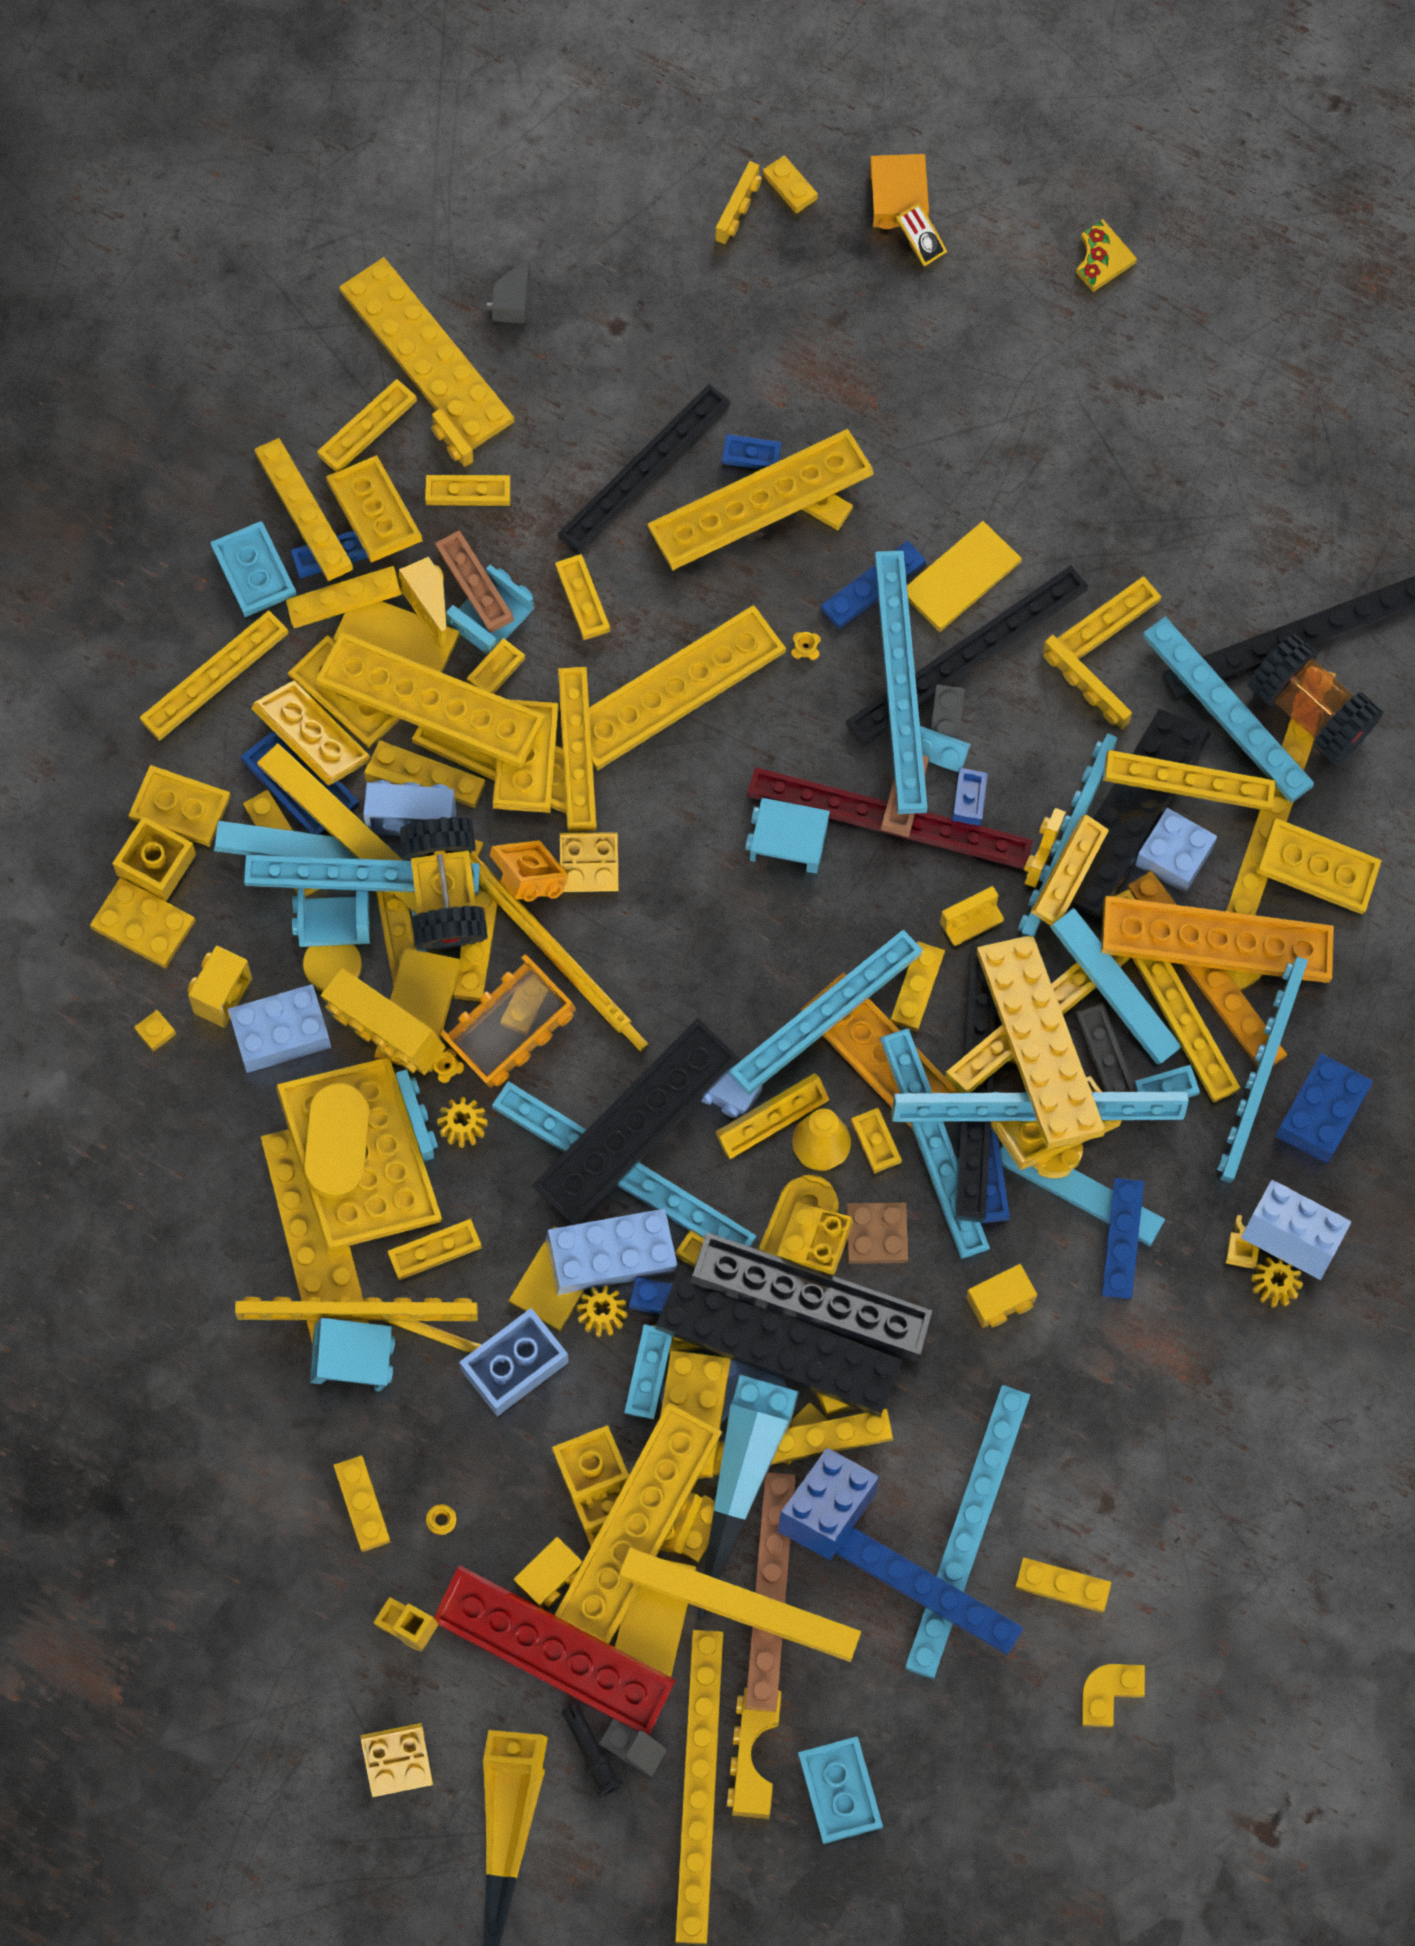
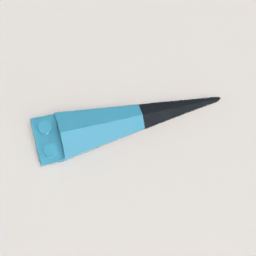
[697,1375,799,1619]

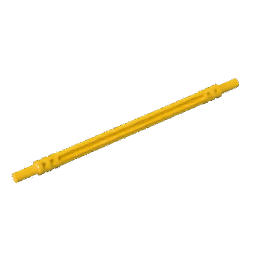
[469,851,649,1052]

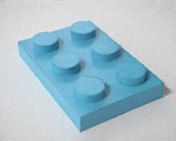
[210,521,297,617]
[798,1736,883,1844]

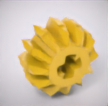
[437,1097,488,1148]
[1251,1257,1303,1308]
[577,1285,627,1337]

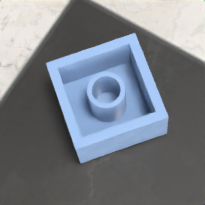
[1135,808,1217,894]

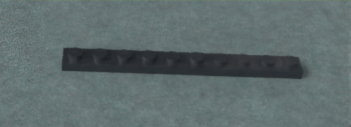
[846,565,1089,746]
[1163,576,1415,700]
[954,943,997,1223]

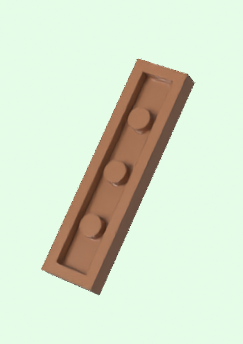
[435,530,514,634]

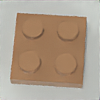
[847,1203,908,1264]

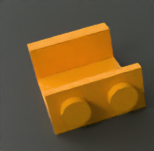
[869,154,929,229]

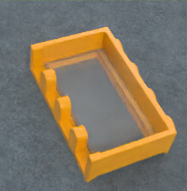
[439,954,576,1089]

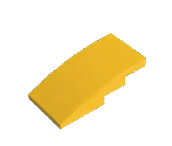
[552,1425,629,1546]

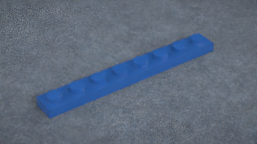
[835,1528,1024,1656]

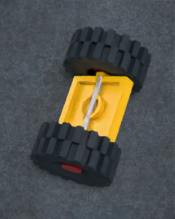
[400,817,488,950]

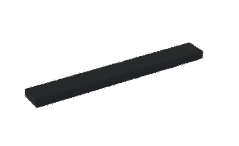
[558,383,730,555]

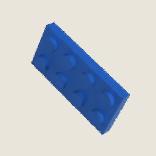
[241,731,360,835]

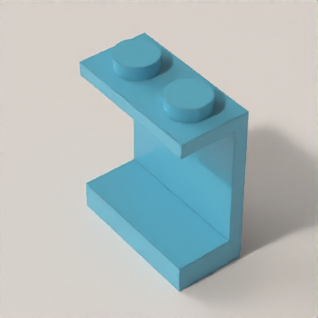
[446,565,534,655]
[745,798,830,874]
[292,888,370,947]
[310,1318,395,1391]

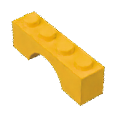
[727,1687,782,1819]

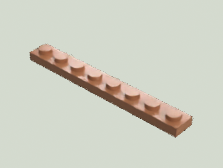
[745,1472,796,1712]

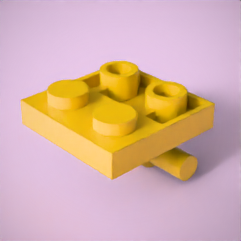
[560,832,619,892]
[777,1202,853,1275]
[360,1723,433,1797]

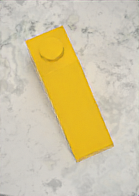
[398,557,447,648]

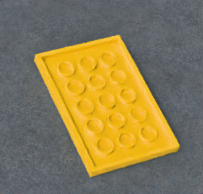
[276,1057,442,1251]

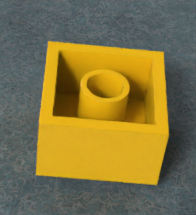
[112,816,196,902]
[187,945,253,1028]

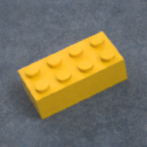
[320,968,446,1075]

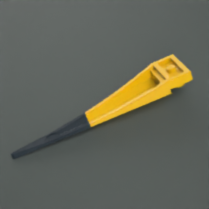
[483,1730,548,1946]

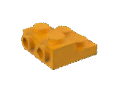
[489,840,569,902]

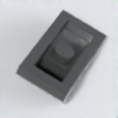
[599,1719,667,1777]

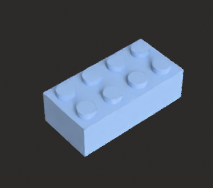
[546,1208,677,1295]

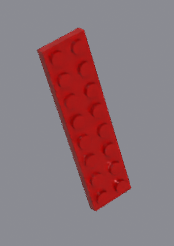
[434,1565,676,1735]

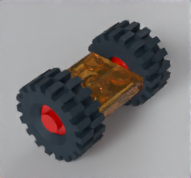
[1248,634,1384,765]

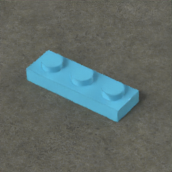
[396,1069,438,1162]
[624,1324,672,1420]

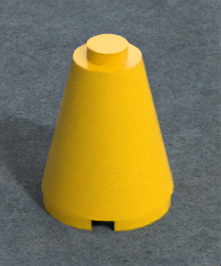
[792,1109,851,1171]

